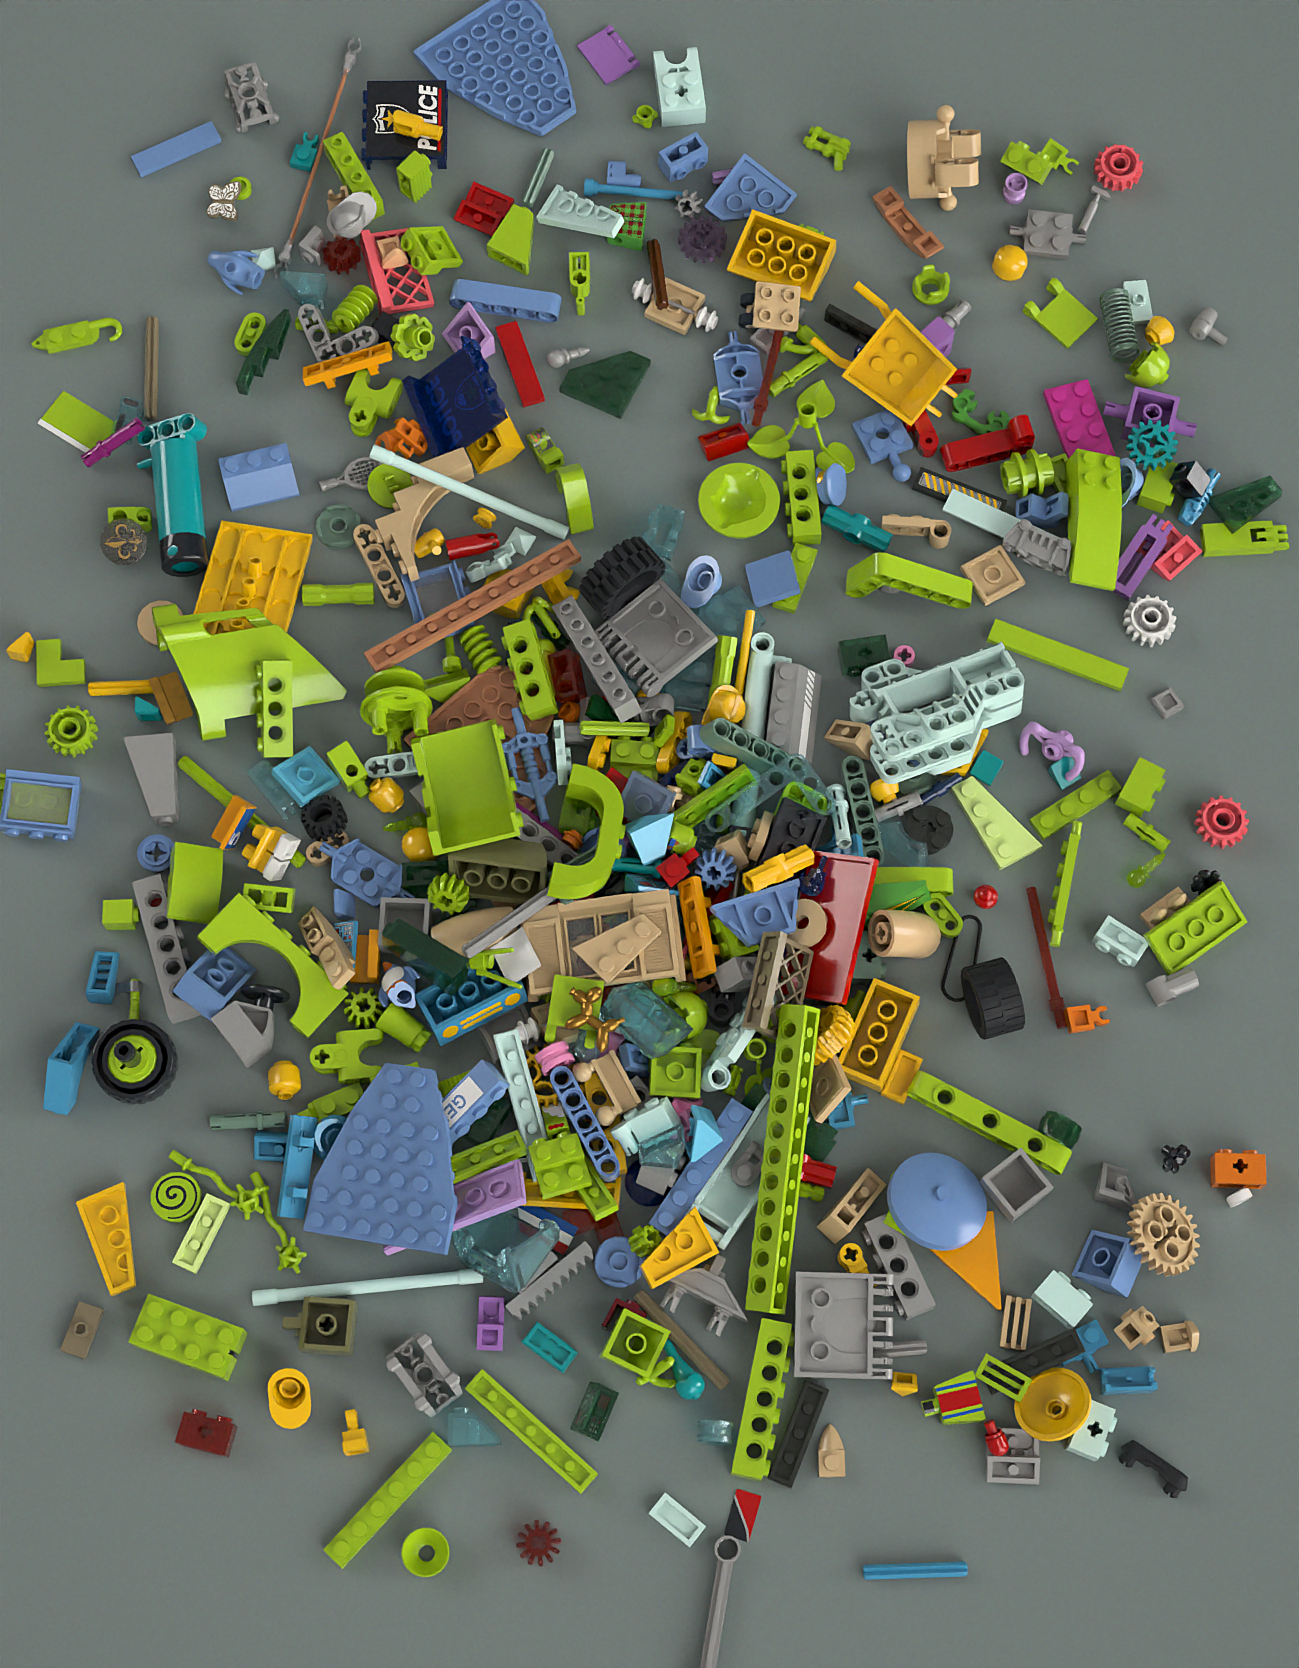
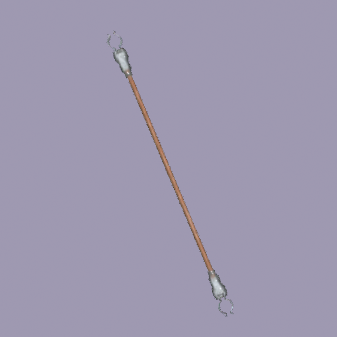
[274,37,361,280]

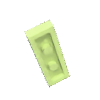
[172,1193,231,1274]

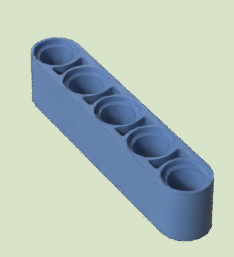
[449,279,562,323]
[550,1066,620,1182]

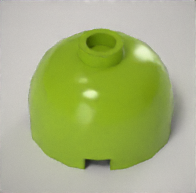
[1125,342,1170,389]
[662,991,708,1042]

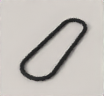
[941,915,982,1002]

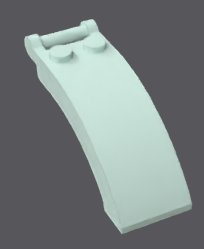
[683,1093,811,1250]

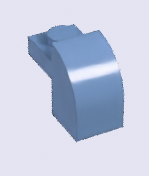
[1016,491,1069,529]

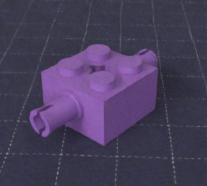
[1103,386,1197,447]

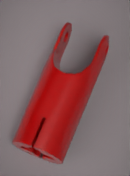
[445,532,500,561]

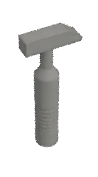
[1078,185,1111,234]

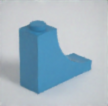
[43,1022,100,1115]

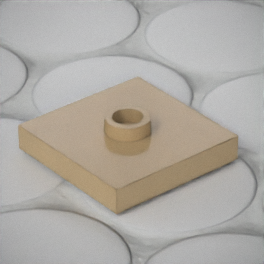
[960,545,1025,606]
[809,1054,851,1123]

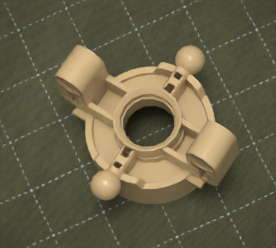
[907,105,981,211]

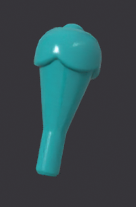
[663,1339,705,1400]

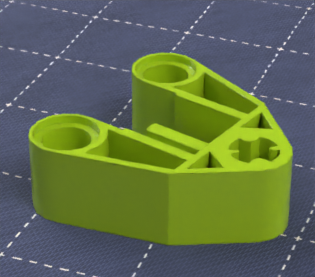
[555,463,594,535]

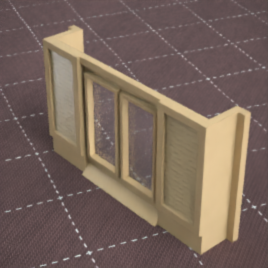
[520,889,686,1002]

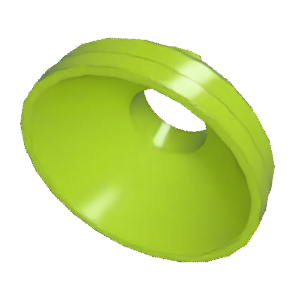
[401,1528,450,1577]

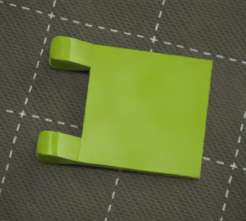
[1023,278,1098,349]
[544,974,604,1049]

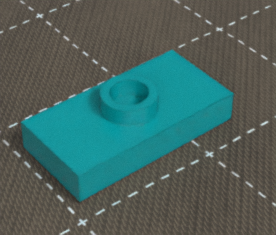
[521,1322,578,1374]

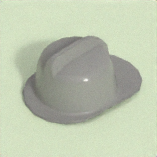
[327,191,377,238]

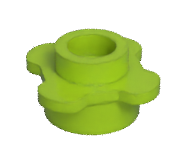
[632,105,658,129]

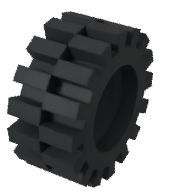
[300,795,348,842]

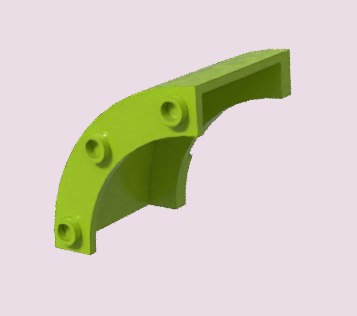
[411,719,524,856]

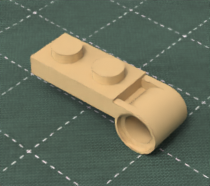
[881,514,951,549]

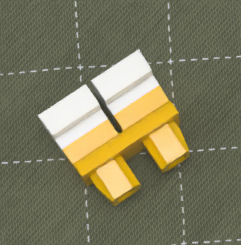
[241,824,301,881]

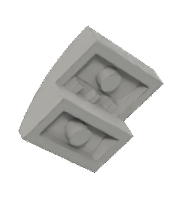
[986,1426,1040,1484]

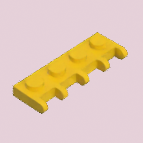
[521,1172,622,1211]

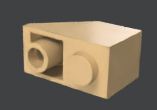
[712,829,751,871]

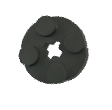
[904,806,953,855]

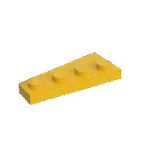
[76,1182,136,1297]

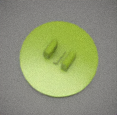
[367,464,413,509]

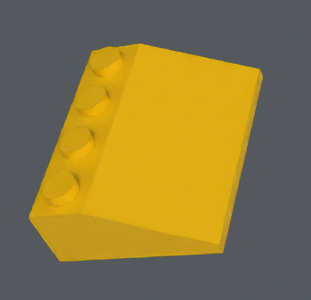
[727,209,836,302]

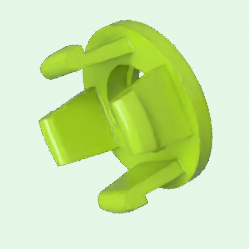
[912,264,950,305]

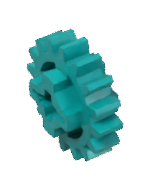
[1126,419,1178,471]

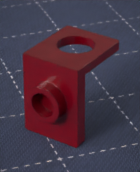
[602,1298,647,1330]

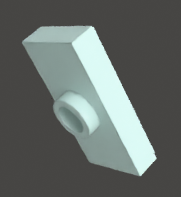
[1123,280,1153,325]

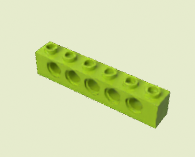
[731,1318,794,1482]

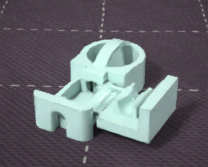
[465,542,516,583]

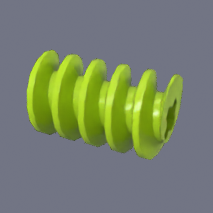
[332,285,378,334]
[459,624,502,675]

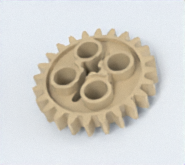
[1127,1193,1200,1277]

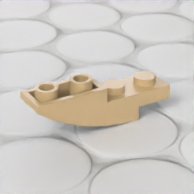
[298,906,356,990]

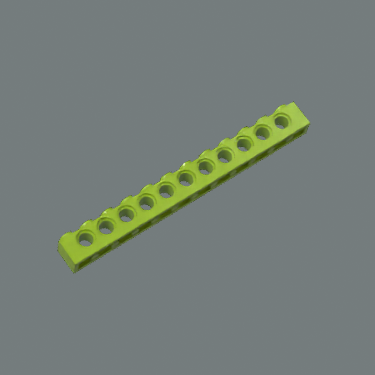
[745,1004,820,1315]

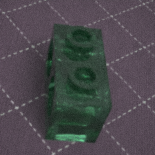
[464,1097,513,1146]

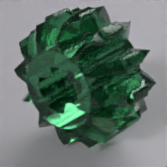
[1037,1111,1082,1149]

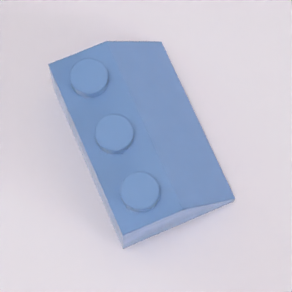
[218,443,300,512]

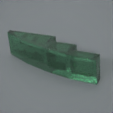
[235,309,292,395]

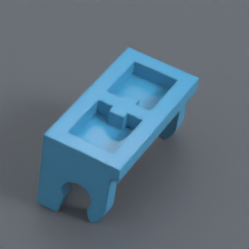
[1099,1366,1158,1395]

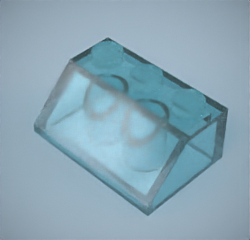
[600,981,693,1059]

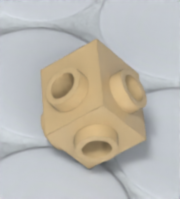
[1114,1306,1160,1350]

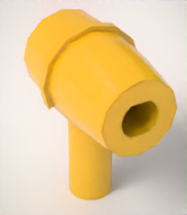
[414,528,445,559]

